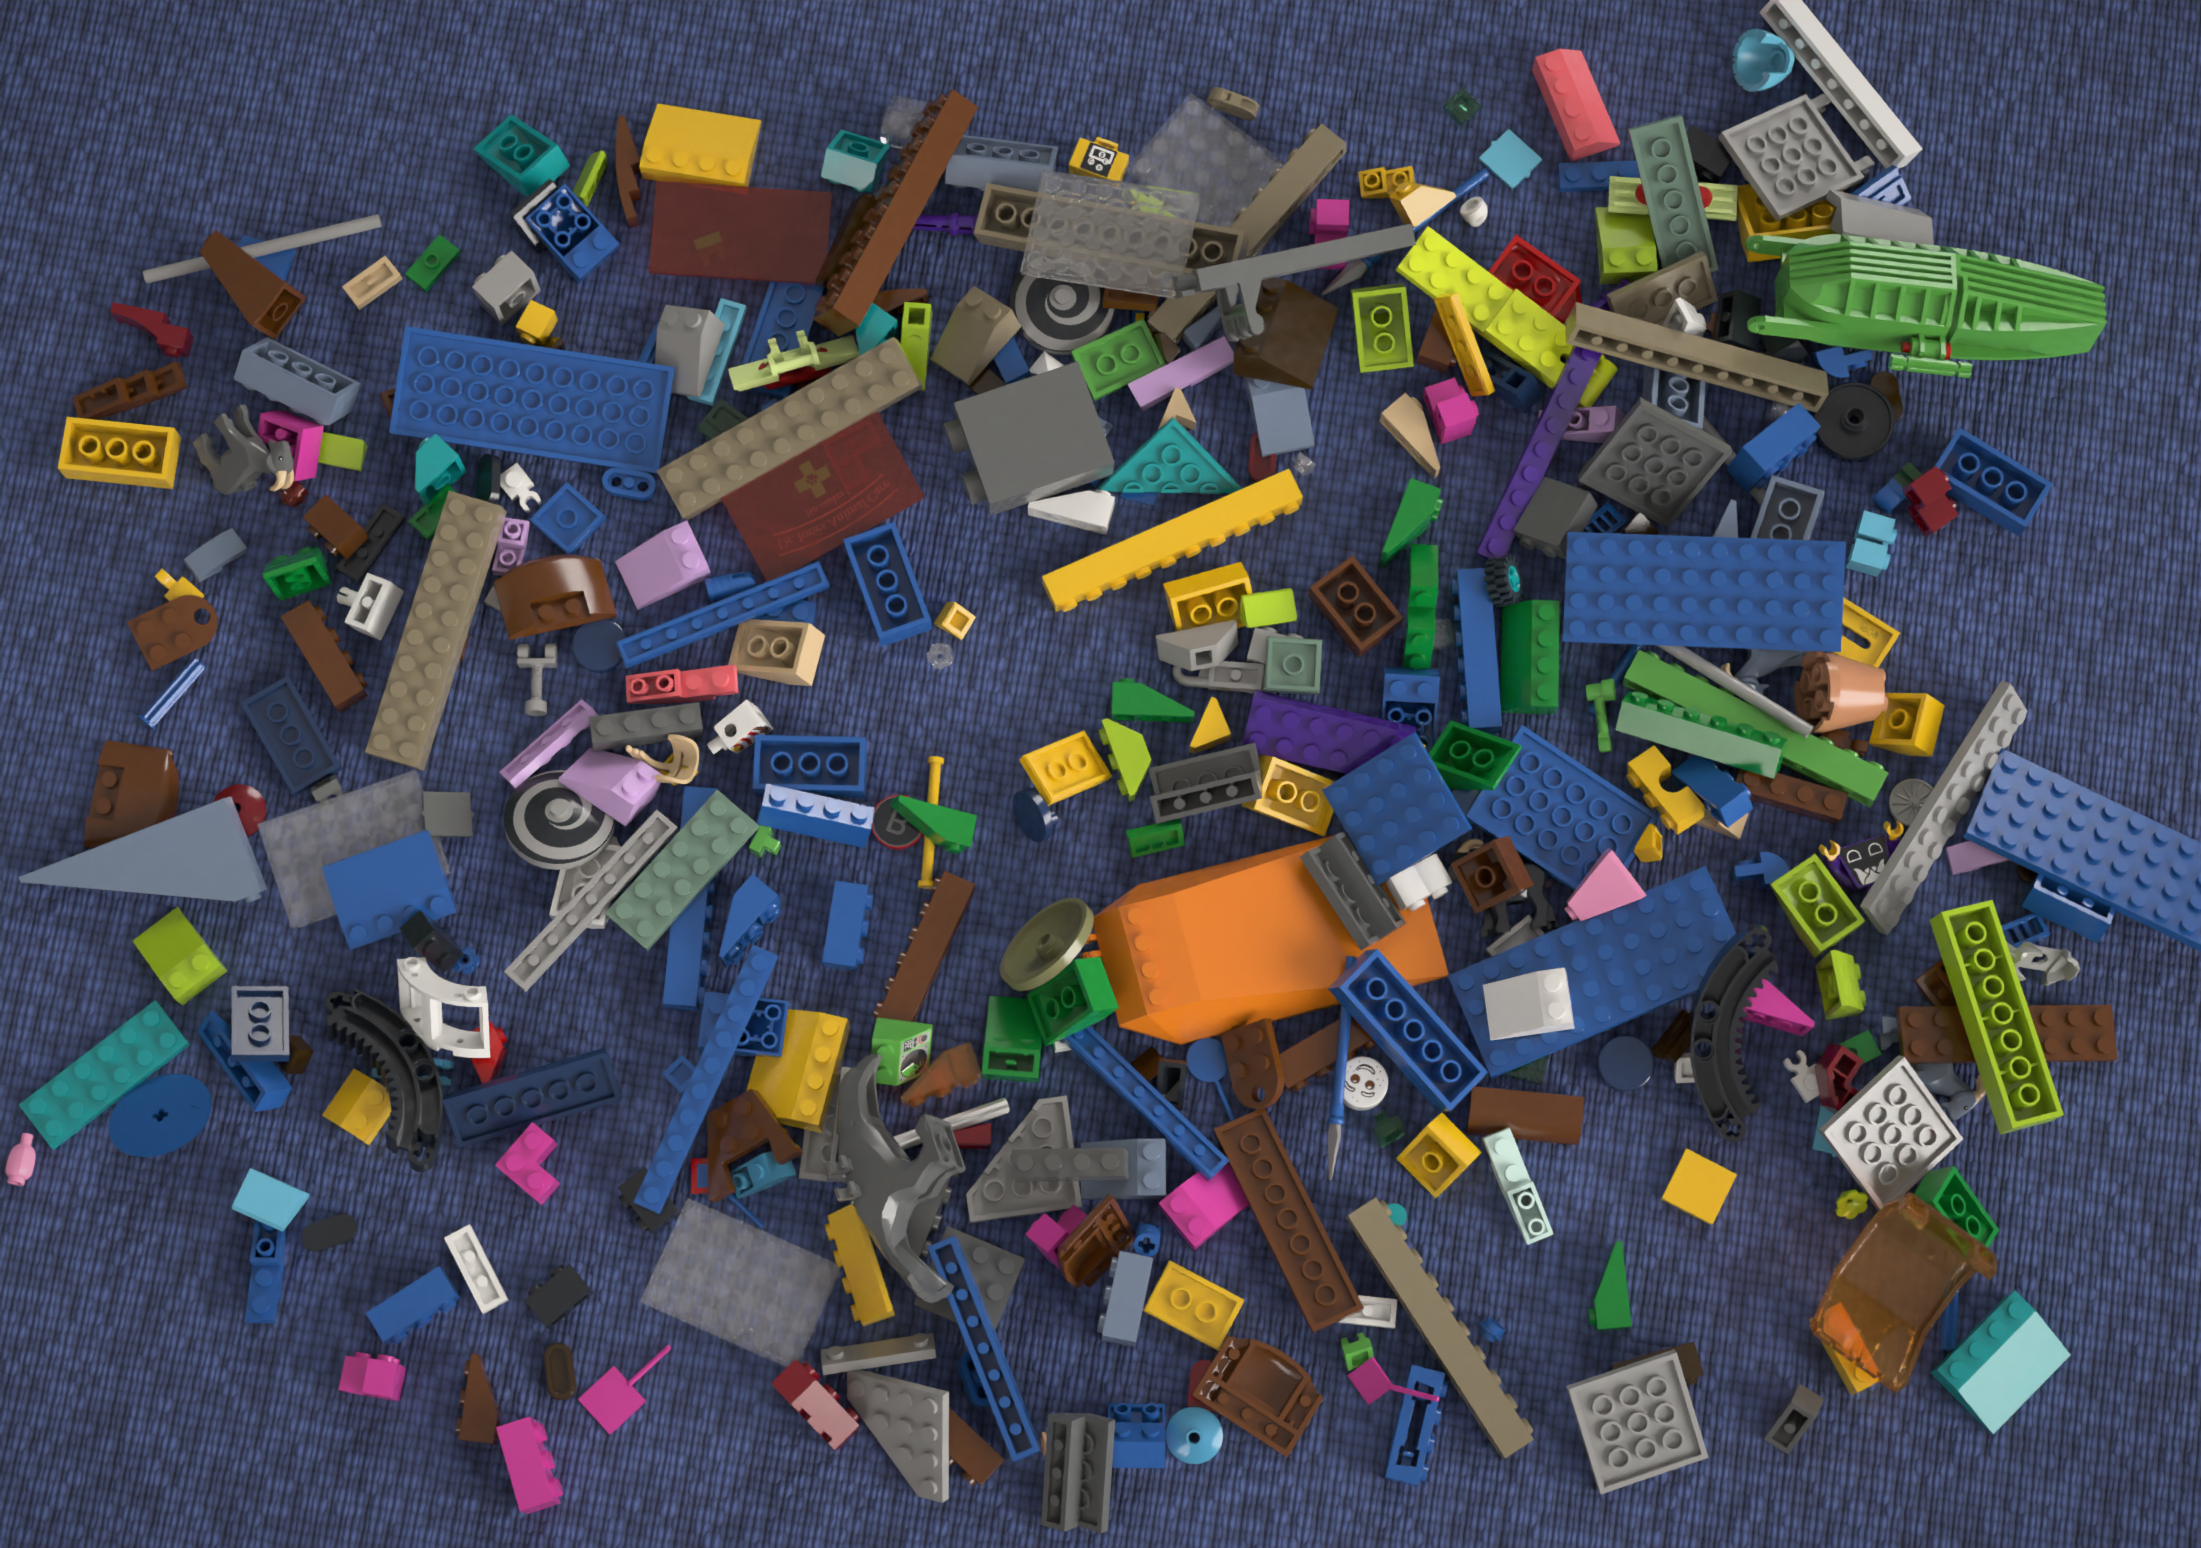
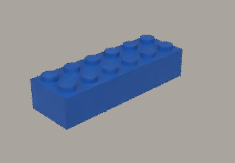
[1328,949,1488,1112]

